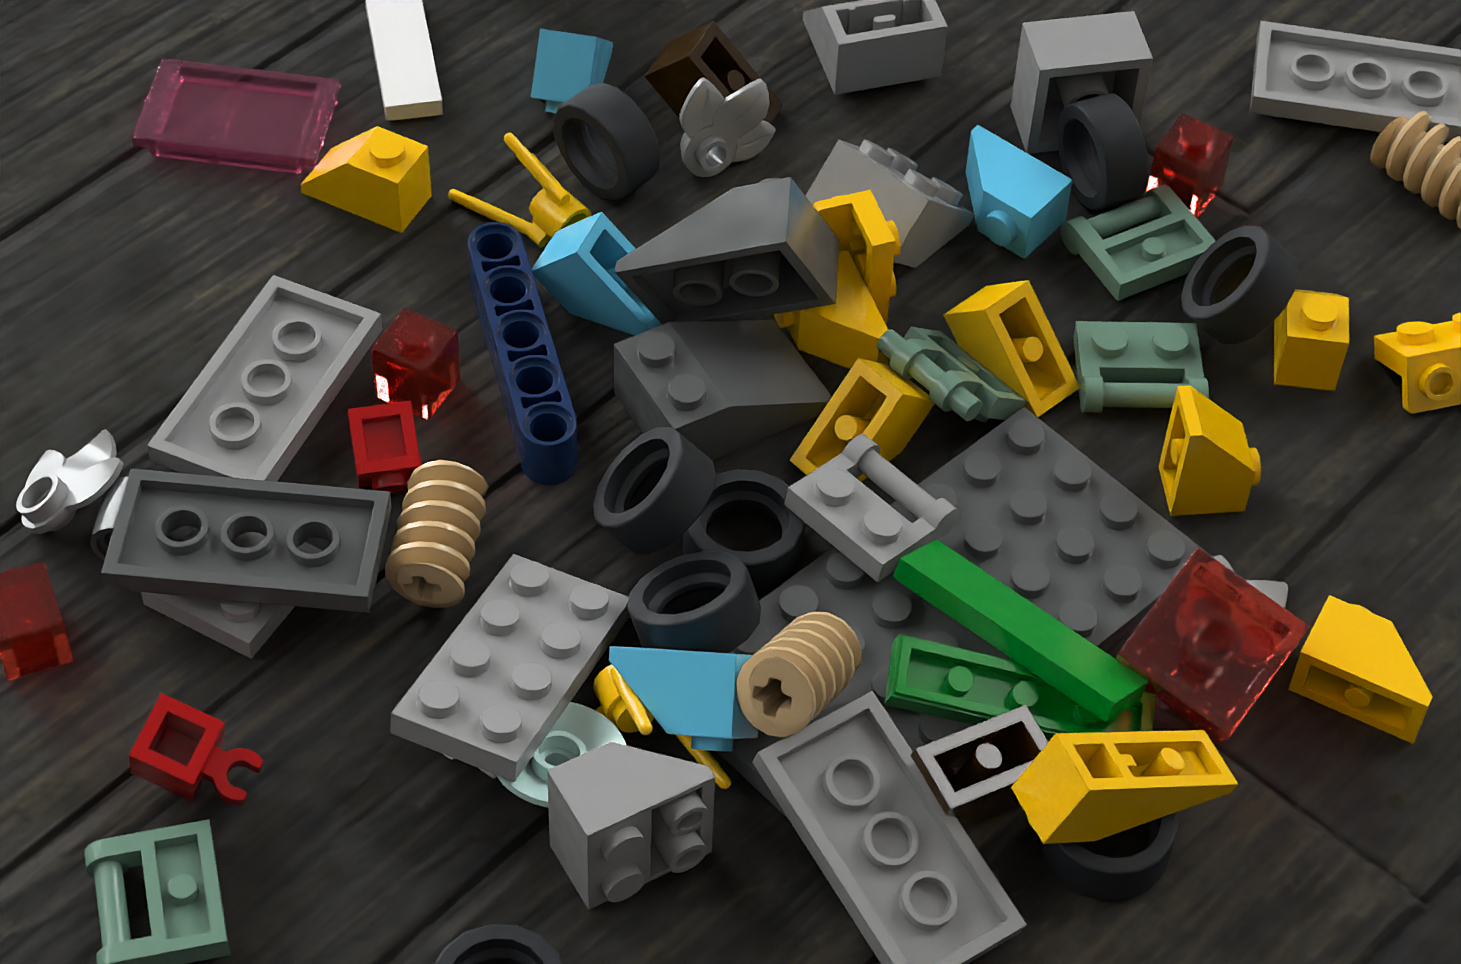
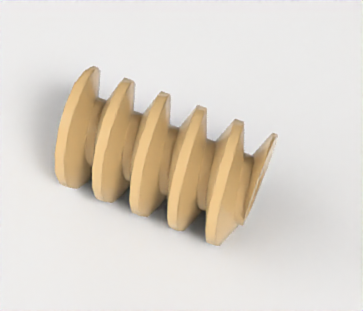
[1370,111,1461,228]
[385,460,489,608]
[736,612,862,738]

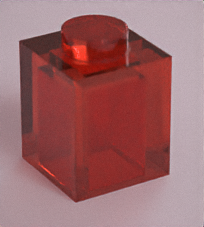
[1147,113,1234,219]
[371,307,461,420]
[0,562,73,681]

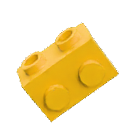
[813,189,901,324]
[1374,312,1461,414]

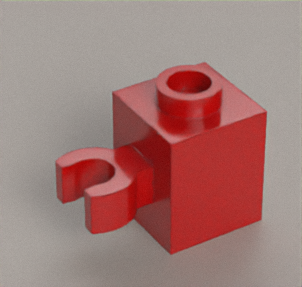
[129,693,263,806]

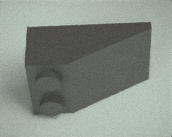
[615,177,840,325]
[614,320,832,461]

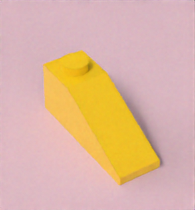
[1011,730,1238,844]

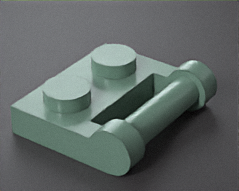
[1061,184,1216,301]
[1073,321,1209,413]
[84,820,230,964]

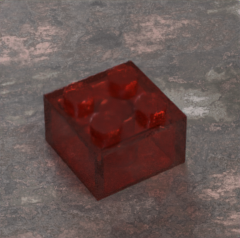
[1116,546,1310,745]

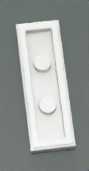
[365,0,443,121]

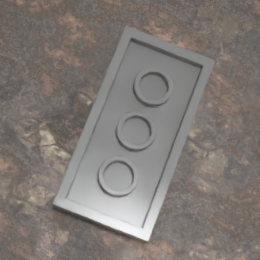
[1250,21,1461,142]
[147,275,382,482]
[390,554,630,782]
[752,691,1027,964]

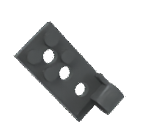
[90,469,392,613]

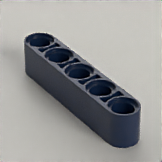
[468,222,578,485]

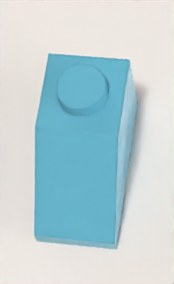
[531,29,613,113]
[966,125,1072,259]
[531,212,662,336]
[609,646,758,751]

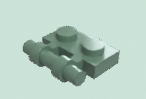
[877,327,1027,422]

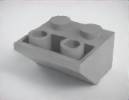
[803,0,948,95]
[805,139,975,268]
[547,742,715,910]

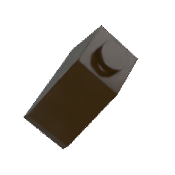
[644,21,783,124]
[911,705,1048,822]

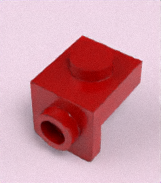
[348,400,422,494]

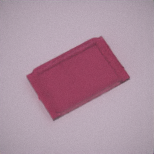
[132,58,341,173]

